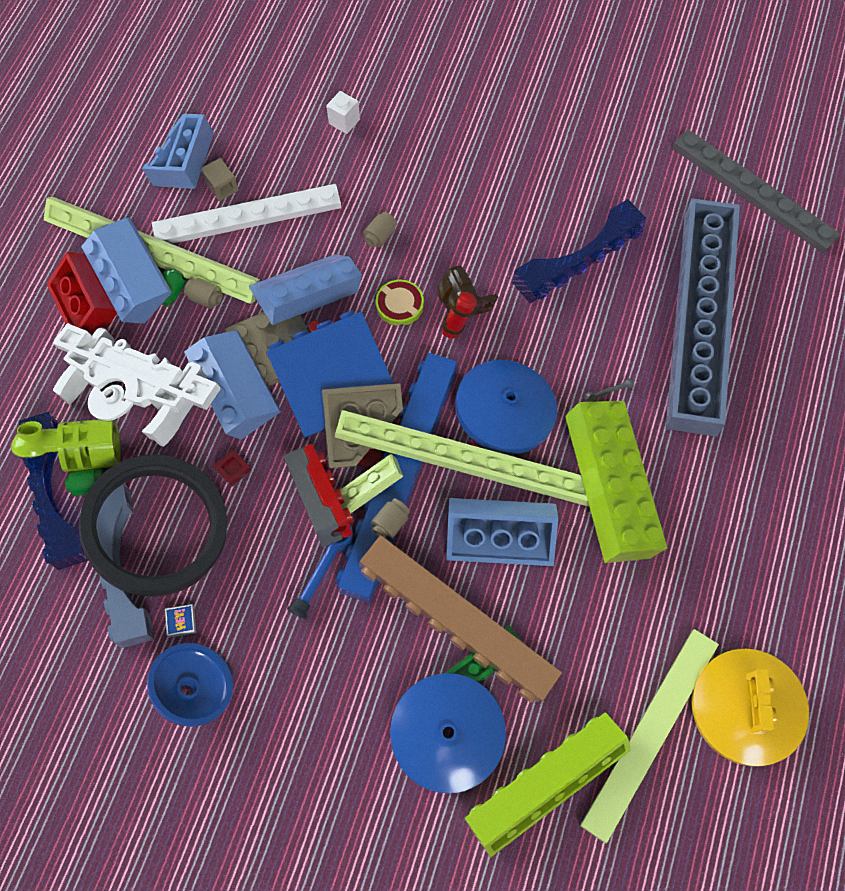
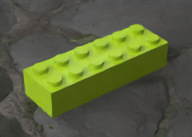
[565,401,667,563]

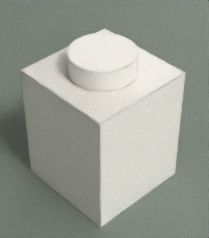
[326,91,360,134]

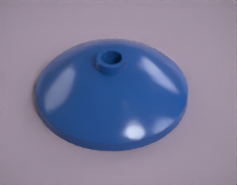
[147,643,233,727]

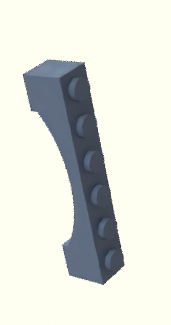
[96,483,154,648]

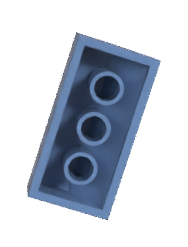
[81,217,172,324]
[249,254,362,325]
[184,330,281,440]
[446,498,558,566]

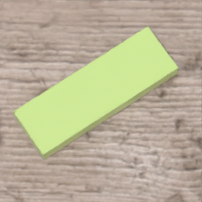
[340,454,403,514]

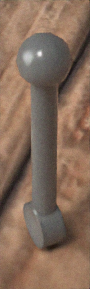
[585,379,634,402]

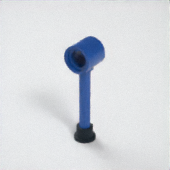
[287,524,355,619]

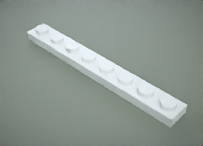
[152,184,341,244]

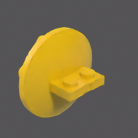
[692,649,809,767]

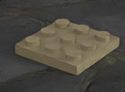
[225,312,309,387]

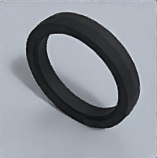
[79,455,227,597]

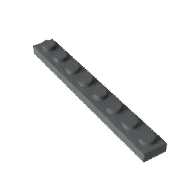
[672,129,841,254]

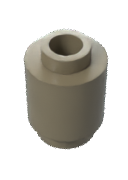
[363,212,397,248]
[184,278,223,309]
[371,498,410,539]

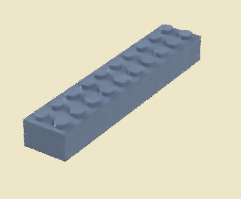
[665,198,740,437]

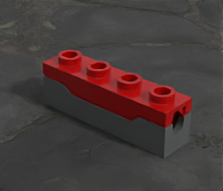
[283,444,354,548]

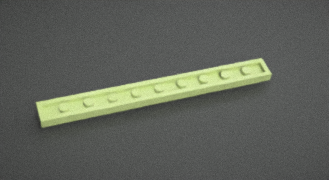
[44,197,260,304]
[334,410,589,506]

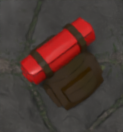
[438,266,499,339]

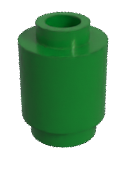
[161,269,186,307]
[65,468,105,497]

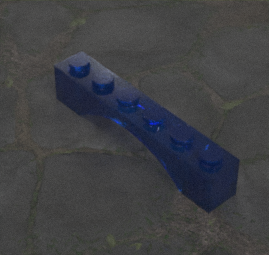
[512,199,646,304]
[17,411,88,570]

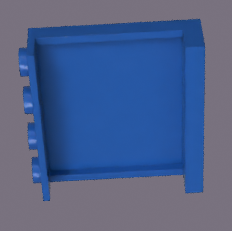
[266,310,394,438]

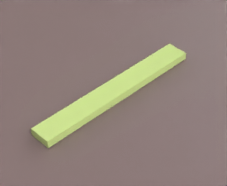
[580,629,719,843]

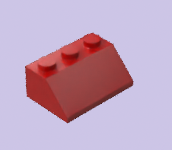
[47,251,117,334]

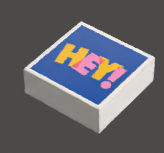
[165,604,197,638]

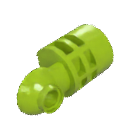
[11,419,121,472]

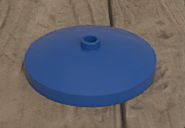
[455,360,557,454]
[390,673,506,793]

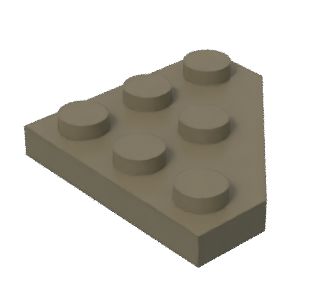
[322,383,403,469]

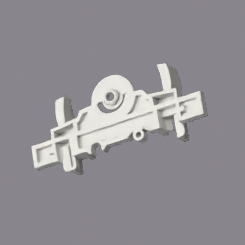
[53,323,221,447]

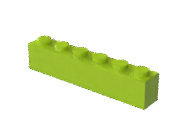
[465,712,631,858]

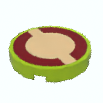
[375,279,424,326]

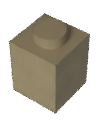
[200,158,239,201]

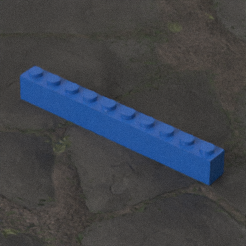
[336,353,457,604]

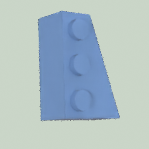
[142,114,214,189]

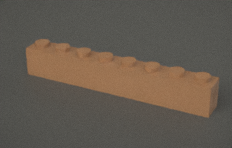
[359,535,562,703]

